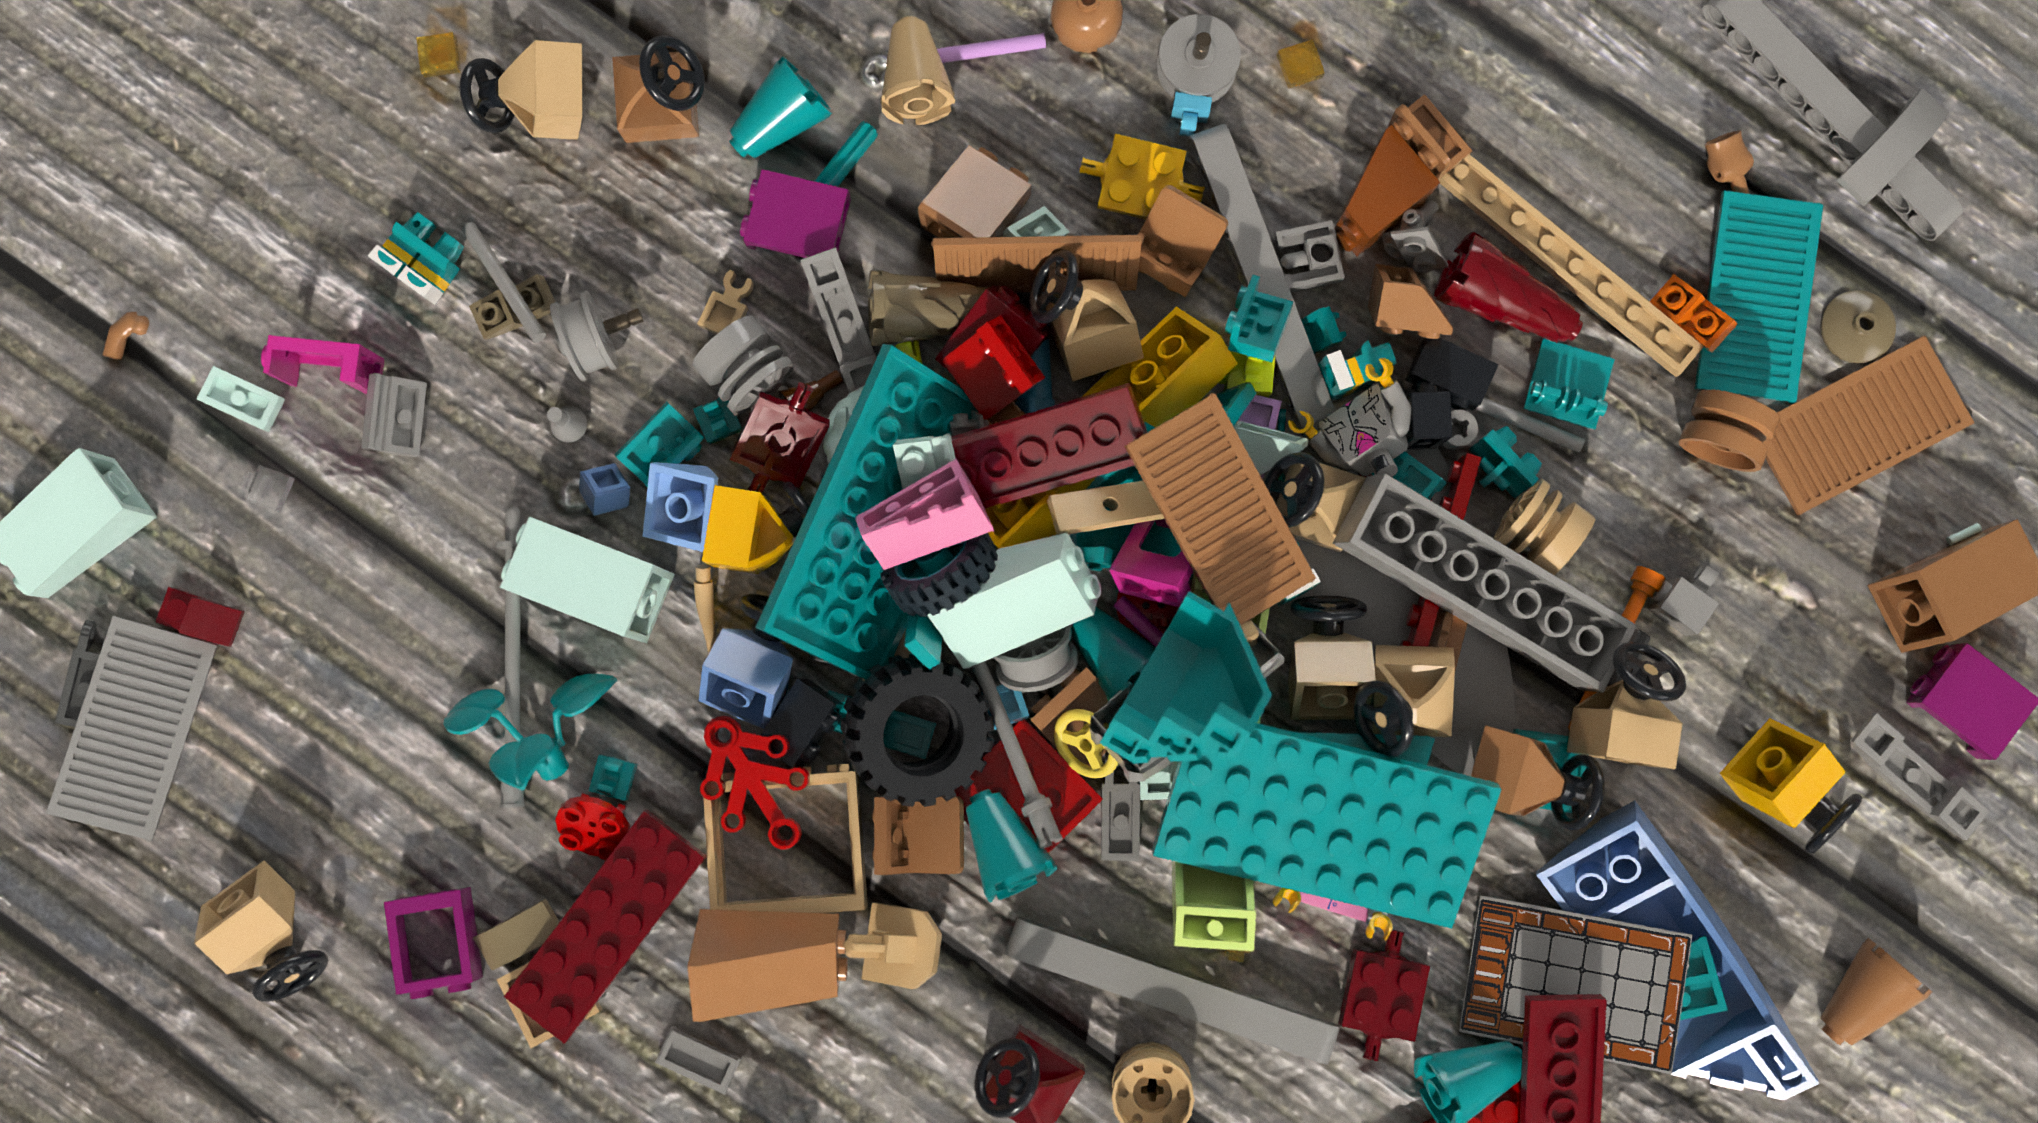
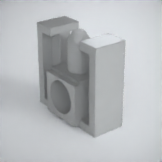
[1275,220,1345,293]

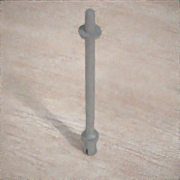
[495,506,525,808]
[972,661,1063,848]

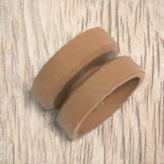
[1679,390,1780,472]

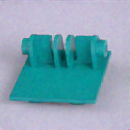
[1523,338,1615,430]

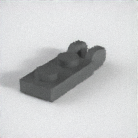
[55,620,108,727]

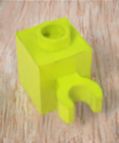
[1218,351,1275,398]

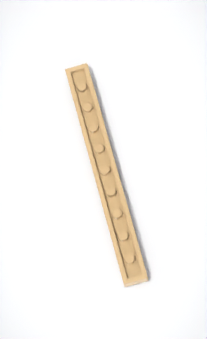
[1439,155,1704,377]

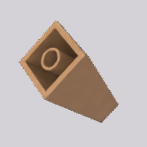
[1867,519,2038,653]
[687,909,848,1022]

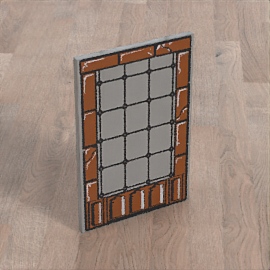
[1459,895,1692,1074]

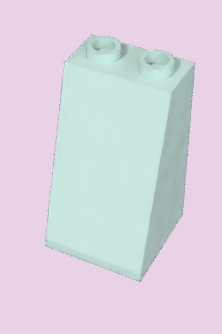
[0,448,157,598]
[500,516,675,643]
[927,532,1101,669]

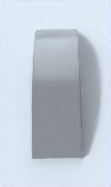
[1836,88,1949,206]
[800,247,876,393]
[1850,713,1990,840]

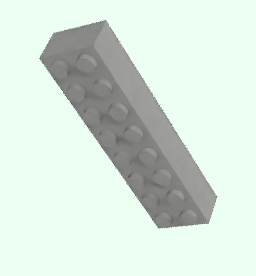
[1333,473,1637,693]

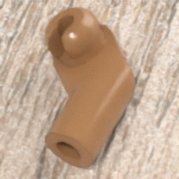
[102,312,149,360]

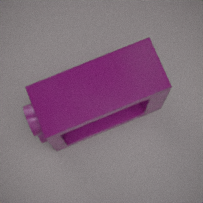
[384,887,483,999]

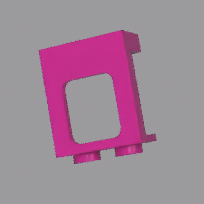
[261,335,384,394]
[1109,519,1193,607]

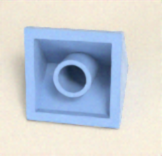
[642,462,718,552]

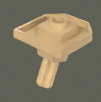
[843,902,942,989]

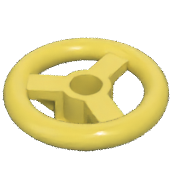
[1054,709,1118,778]

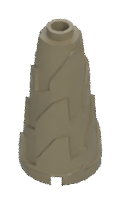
[868,270,989,346]

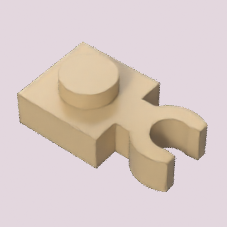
[697,270,754,334]

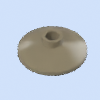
[1820,290,1896,364]

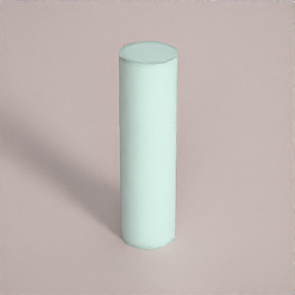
[1946,523,1982,546]

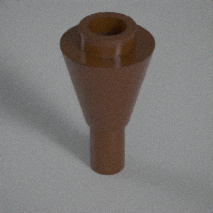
[778,370,843,411]

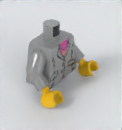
[1288,358,1412,477]

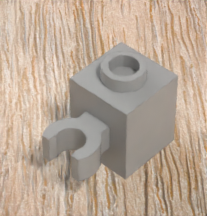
[1649,565,1720,636]

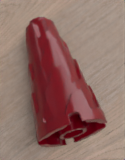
[1434,232,1583,343]

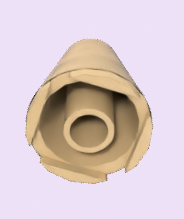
[881,16,955,125]

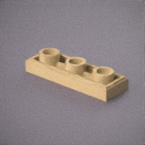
[1047,481,1164,535]

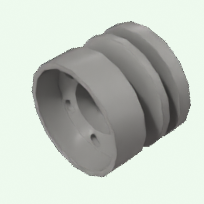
[692,315,795,416]

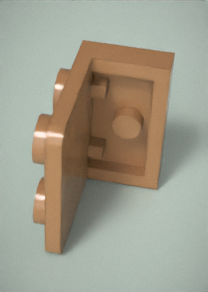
[1388,94,1472,180]
[1137,185,1228,297]
[1030,667,1109,766]
[872,796,964,875]

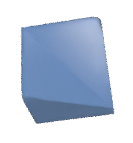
[579,463,630,516]

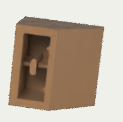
[1367,264,1453,339]

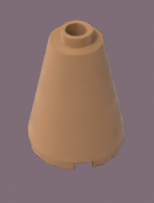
[1820,938,1933,1046]

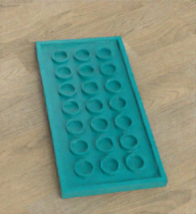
[756,344,978,680]
[1152,713,1502,929]

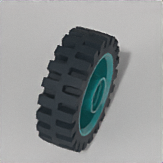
[881,533,998,617]

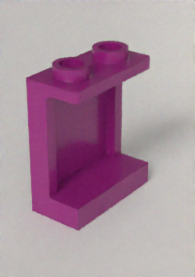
[740,169,851,258]
[1906,643,2038,760]

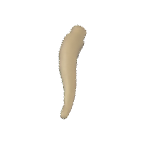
[694,564,716,654]

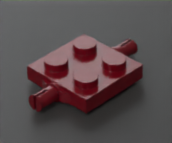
[730,382,830,493]
[1338,929,1430,1061]

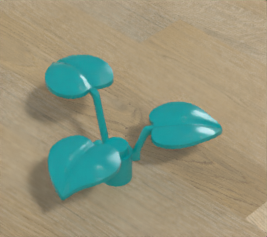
[444,674,618,790]

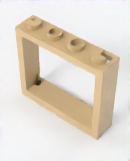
[703,764,868,913]

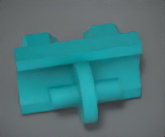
[1469,426,1542,498]

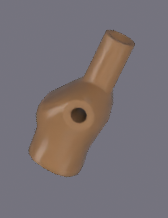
[1705,130,1754,194]

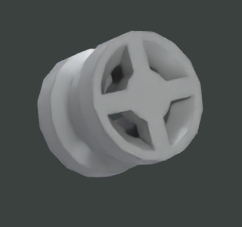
[1441,409,1478,451]

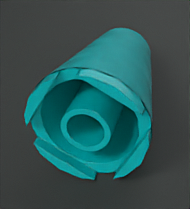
[729,56,833,158]
[1071,607,1156,702]
[966,789,1057,902]
[1414,1041,1523,1123]

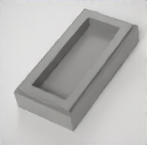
[655,1025,742,1095]

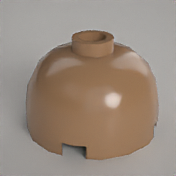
[1050,0,1123,53]

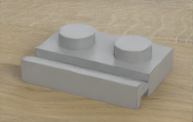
[361,373,427,457]

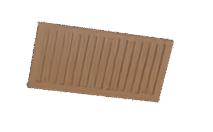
[931,235,1143,292]
[1763,336,1974,515]
[1124,393,1316,625]

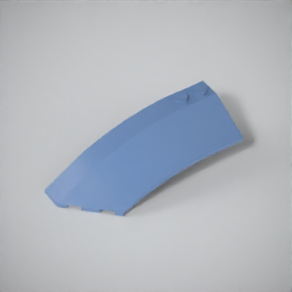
[1536,800,1819,1100]

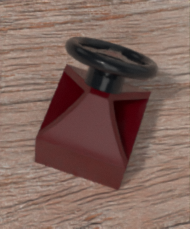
[974,1024,1086,1123]

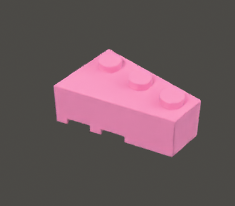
[855,459,994,570]

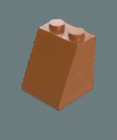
[1334,125,1440,257]

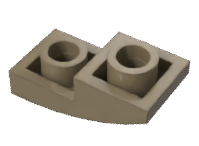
[469,274,556,340]
[473,898,559,971]

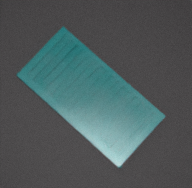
[1694,190,1824,404]

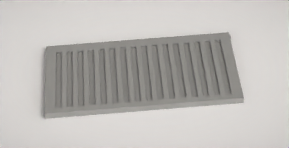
[46,616,218,842]

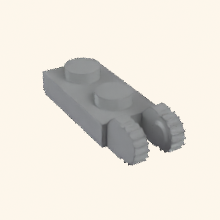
[1101,753,1140,861]

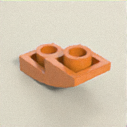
[1650,274,1738,353]

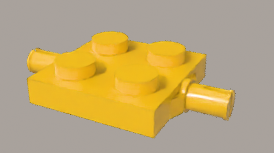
[1079,134,1205,220]

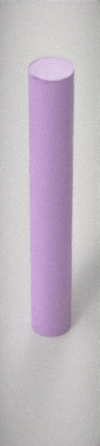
[937,33,1046,63]

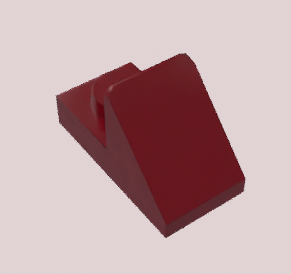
[155,587,244,647]

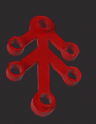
[700,716,810,850]

